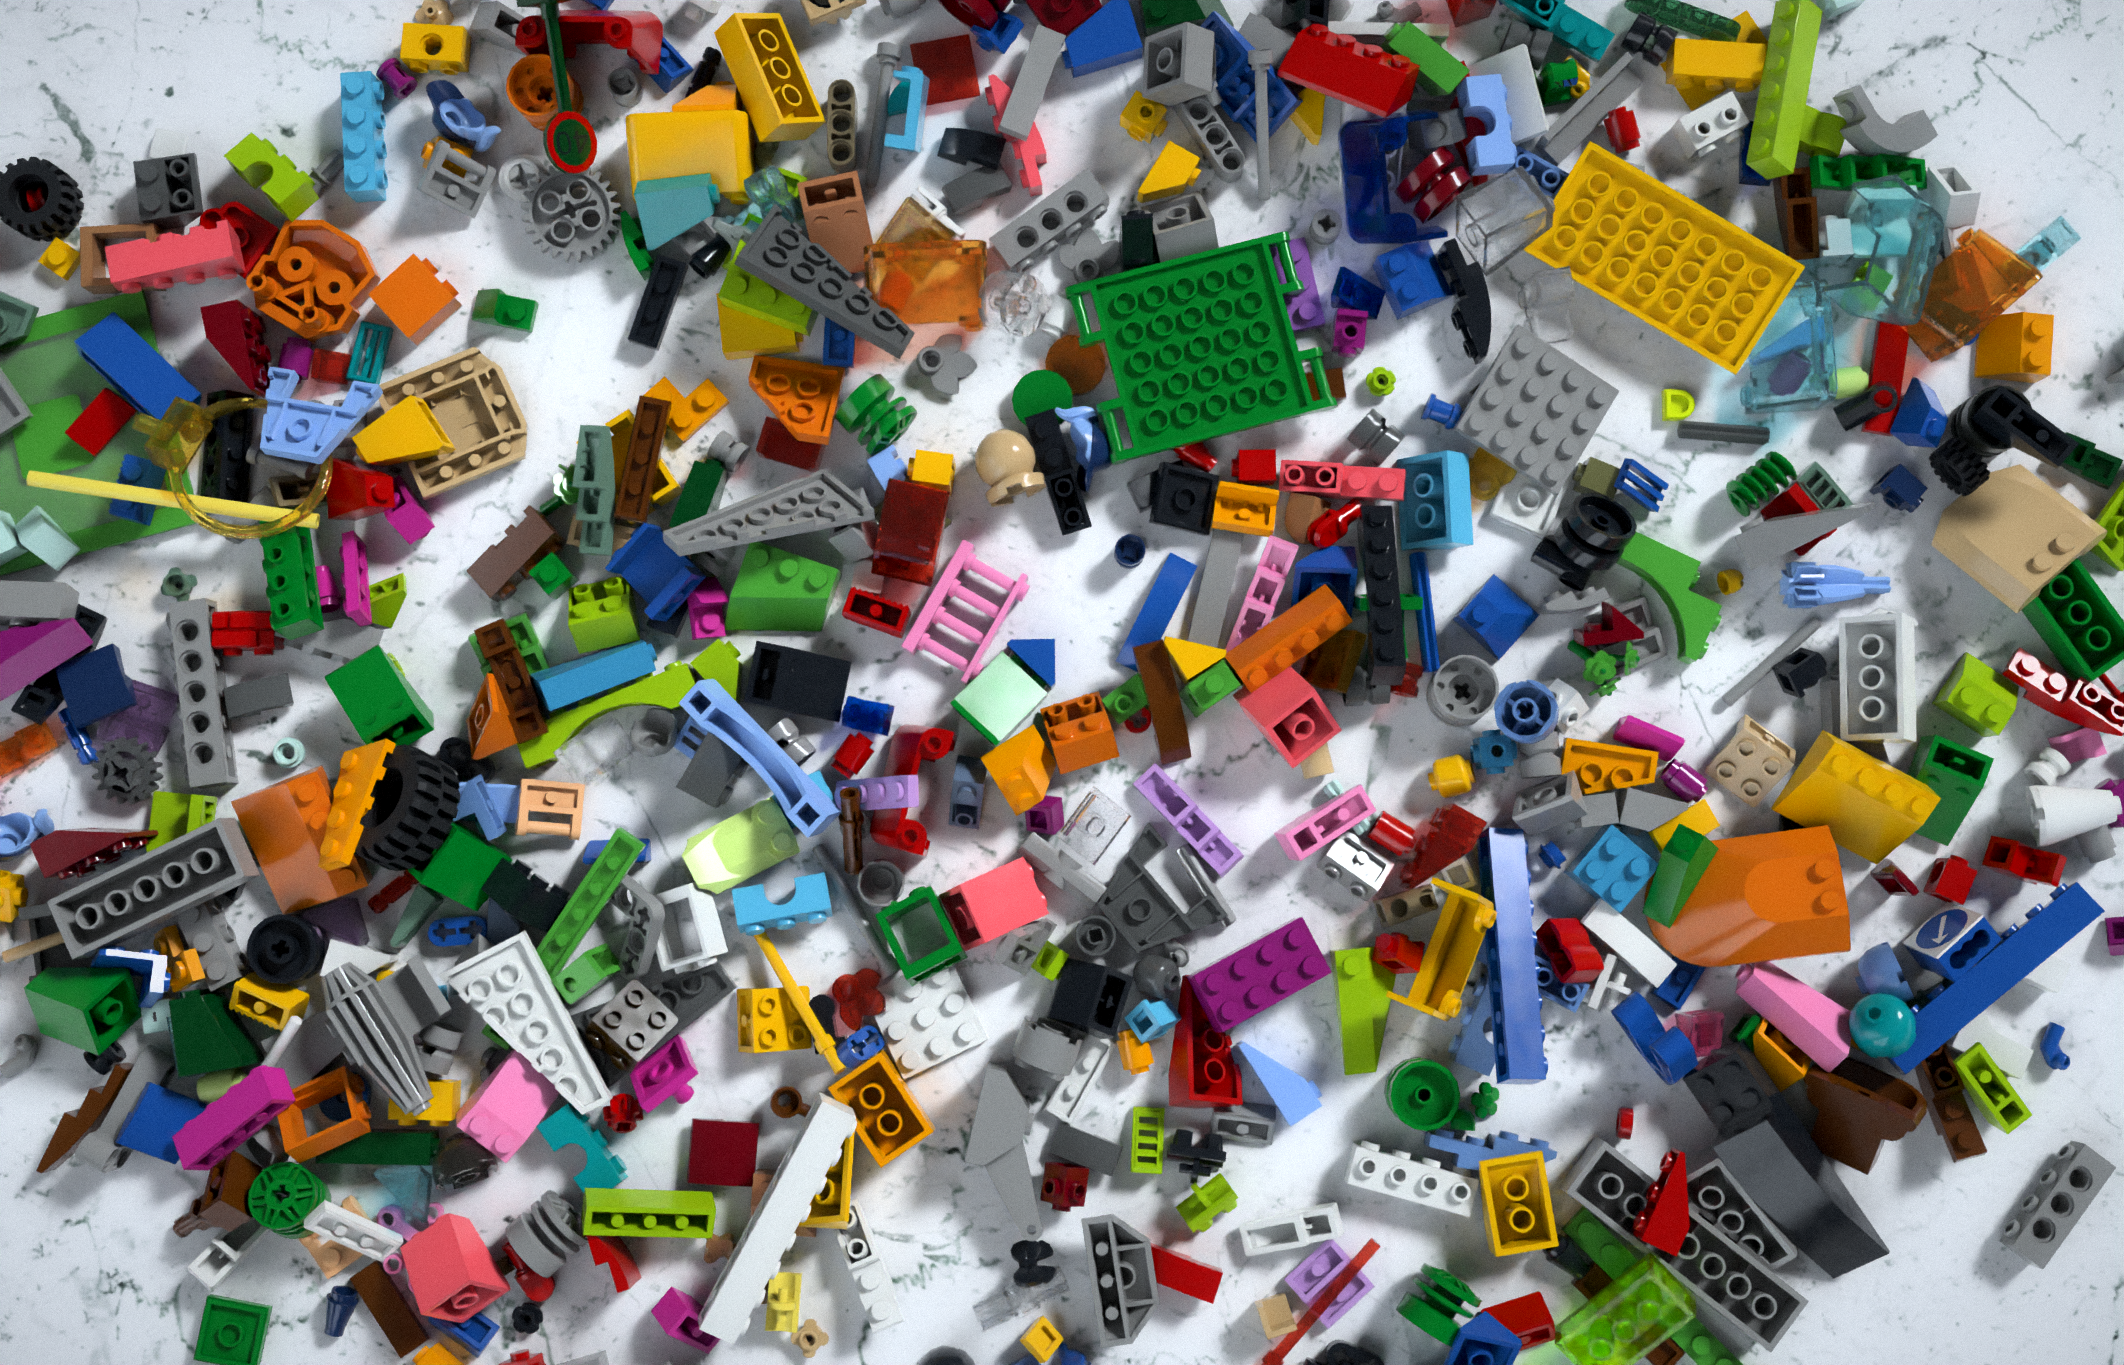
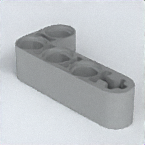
[75,1044,177,1173]

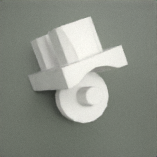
[1582,953,1631,1012]

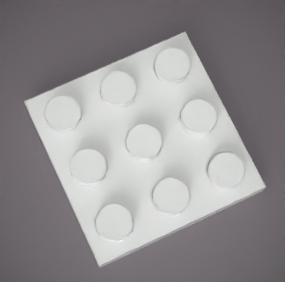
[864,965,989,1080]

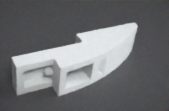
[834,1199,905,1334]

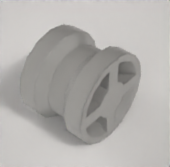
[1309,209,1342,245]

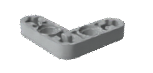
[609,874,665,981]

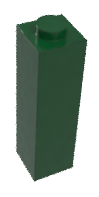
[315,1128,443,1166]

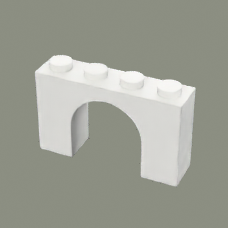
[1946,932,2071,1079]

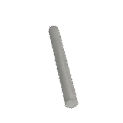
[1722,617,1822,706]

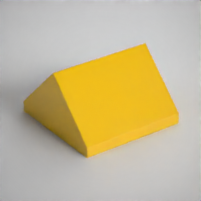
[1163,636,1227,685]

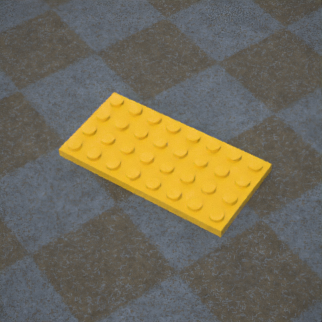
[1523,141,1806,375]

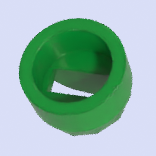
[1450,1108,1476,1131]

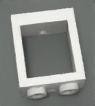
[653,882,728,974]

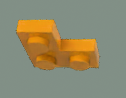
[643,376,730,443]
[153,924,205,993]

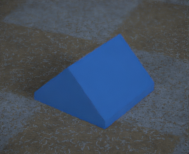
[1443,1311,1522,1365]

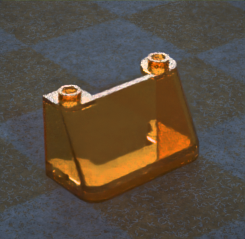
[1885,228,2043,363]
[861,240,989,332]

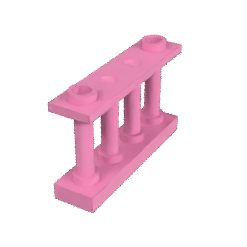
[902,539,1030,685]

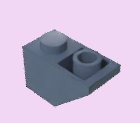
[948,755,988,829]

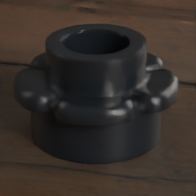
[512,1302,543,1334]

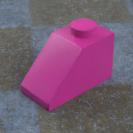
[384,475,435,545]
[651,1286,720,1354]

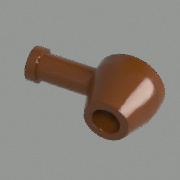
[770,1086,811,1118]

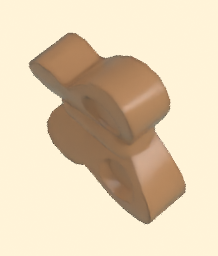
[704,1233,737,1264]

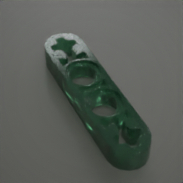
[1624,0,1741,42]

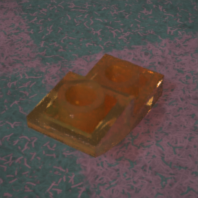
[0,720,59,778]

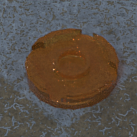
[1045,335,1105,396]

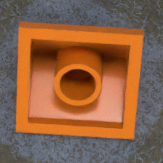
[466,673,518,760]

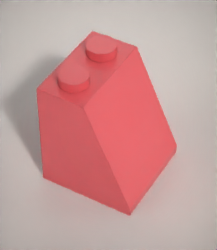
[1232,666,1342,768]
[939,856,1049,951]
[400,1213,511,1323]

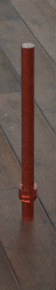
[1261,1238,1381,1365]

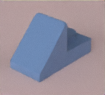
[452,774,507,841]

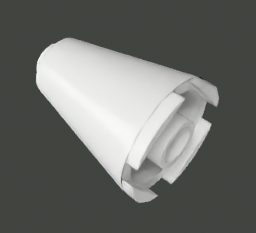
[2025,785,2122,847]

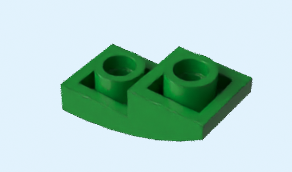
[621,210,654,280]

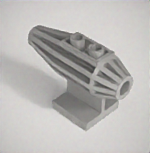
[321,955,452,1116]

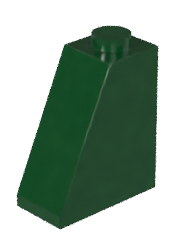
[669,458,729,528]

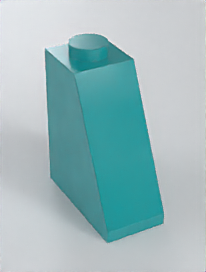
[634,173,720,251]

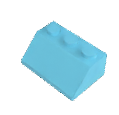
[1397,450,1473,551]

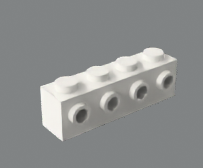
[1343,1140,1479,1217]

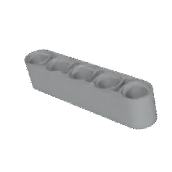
[1172,94,1245,183]

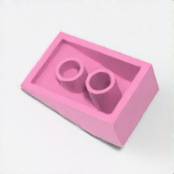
[456,1049,560,1163]

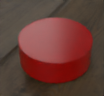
[1616,1107,1634,1140]

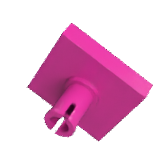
[629,1034,699,1113]

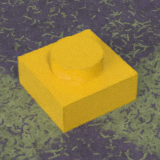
[38,237,80,281]
[1019,1316,1064,1364]

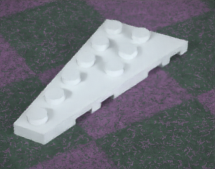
[438,930,613,1115]

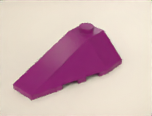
[0,617,93,701]

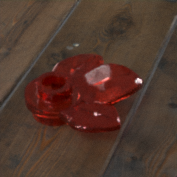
[832,968,886,1031]

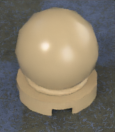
[975,429,1046,507]

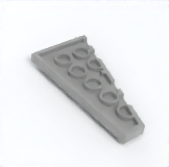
[662,469,875,557]

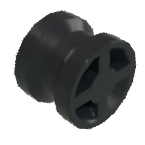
[83,1041,126,1075]

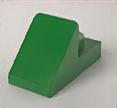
[472,288,539,333]

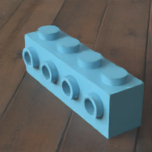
[340,71,388,203]

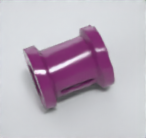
[376,58,418,99]

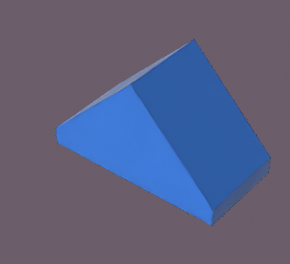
[1007,639,1055,689]

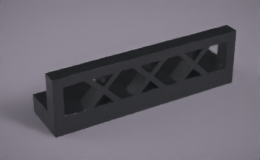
[199,389,254,515]

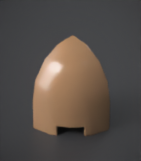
[1285,492,1331,544]

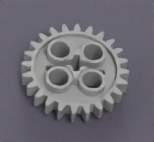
[521,165,621,263]

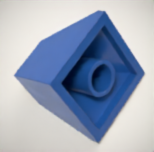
[1290,546,1358,617]
[1452,574,1540,660]

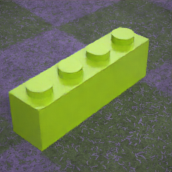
[581,1188,716,1238]

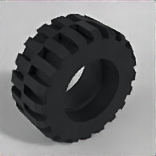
[354,744,460,871]

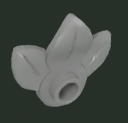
[1059,227,1120,283]
[916,334,977,395]

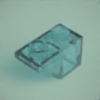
[2001,215,2081,286]

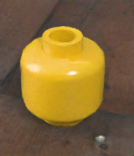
[1428,754,1476,798]

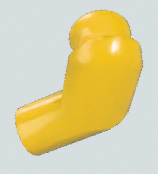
[1563,55,1590,99]

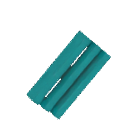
[346,320,394,385]

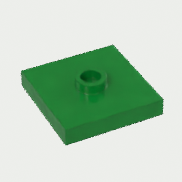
[193,1294,273,1365]

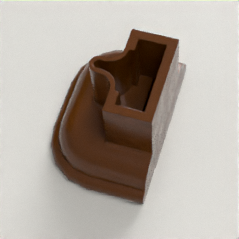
[1803,1057,1928,1175]

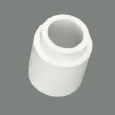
[1039,291,1075,339]

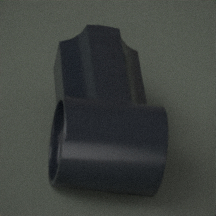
[1833,381,1898,431]
[1530,537,1594,592]

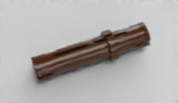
[839,787,864,875]

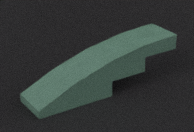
[572,425,615,556]

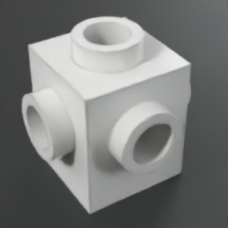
[1548,678,1589,735]

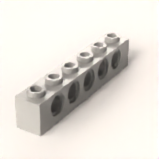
[166,598,238,789]

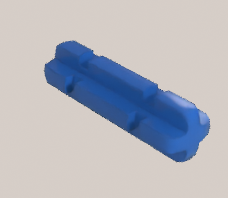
[58,707,99,765]

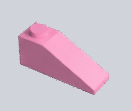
[1274,784,1377,861]

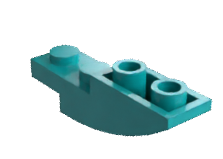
[1499,0,1615,63]

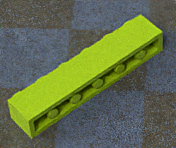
[1746,0,1823,180]

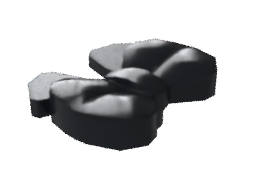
[1010,1240,1056,1288]

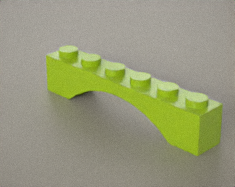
[517,661,698,770]

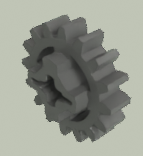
[91,737,163,805]

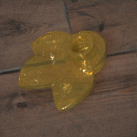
[1469,447,1517,501]

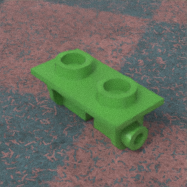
[1101,673,1148,725]

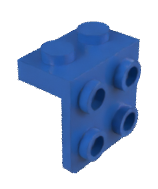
[90,945,171,1008]

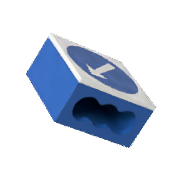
[1902,902,2002,982]

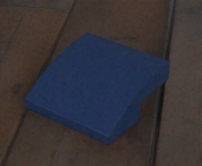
[55,643,137,729]

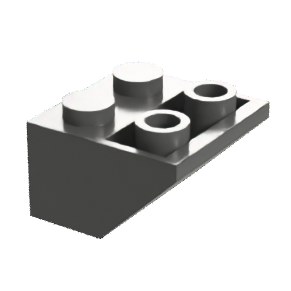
[133,153,203,230]

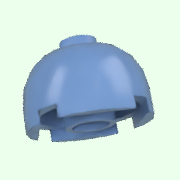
[1494,680,1559,744]
[1855,941,1915,1003]

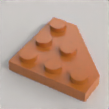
[748,355,845,445]

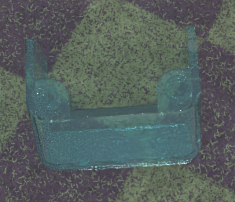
[1822,174,1944,326]

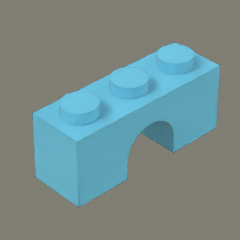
[732,872,833,936]

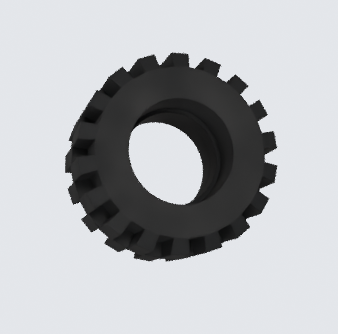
[0,157,84,242]

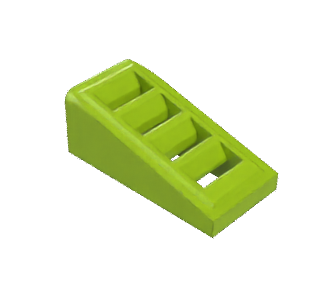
[1130,1106,1165,1174]

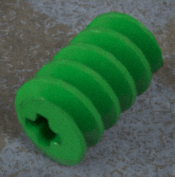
[1726,451,1797,517]

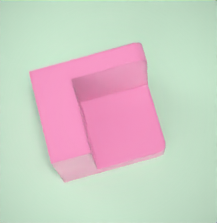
[2047,726,2107,764]

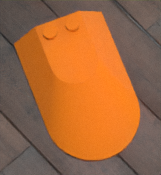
[1644,825,1851,968]

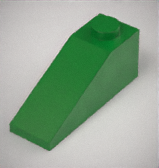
[1642,823,1719,929]

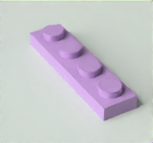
[834,775,919,811]

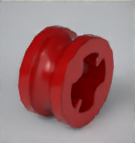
[26,186,48,212]
[1124,707,1152,734]

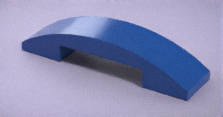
[1115,552,1198,673]

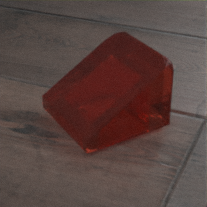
[311,348,352,385]

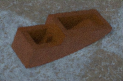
[1773,167,1820,260]

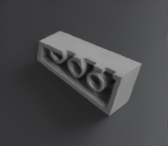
[1686,1144,1797,1271]

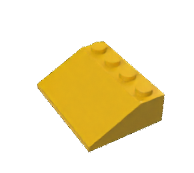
[1771,730,1941,864]

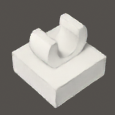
[685,0,722,22]

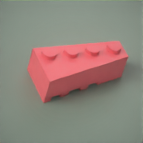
[105,219,245,294]

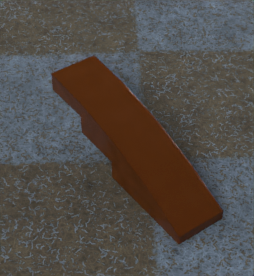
[36,1062,134,1173]

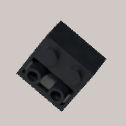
[1046,958,1134,1039]

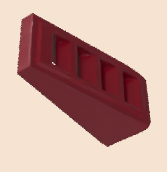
[1870,858,1920,896]

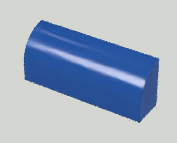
[74,312,202,437]

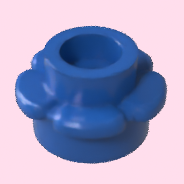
[1538,840,1567,869]

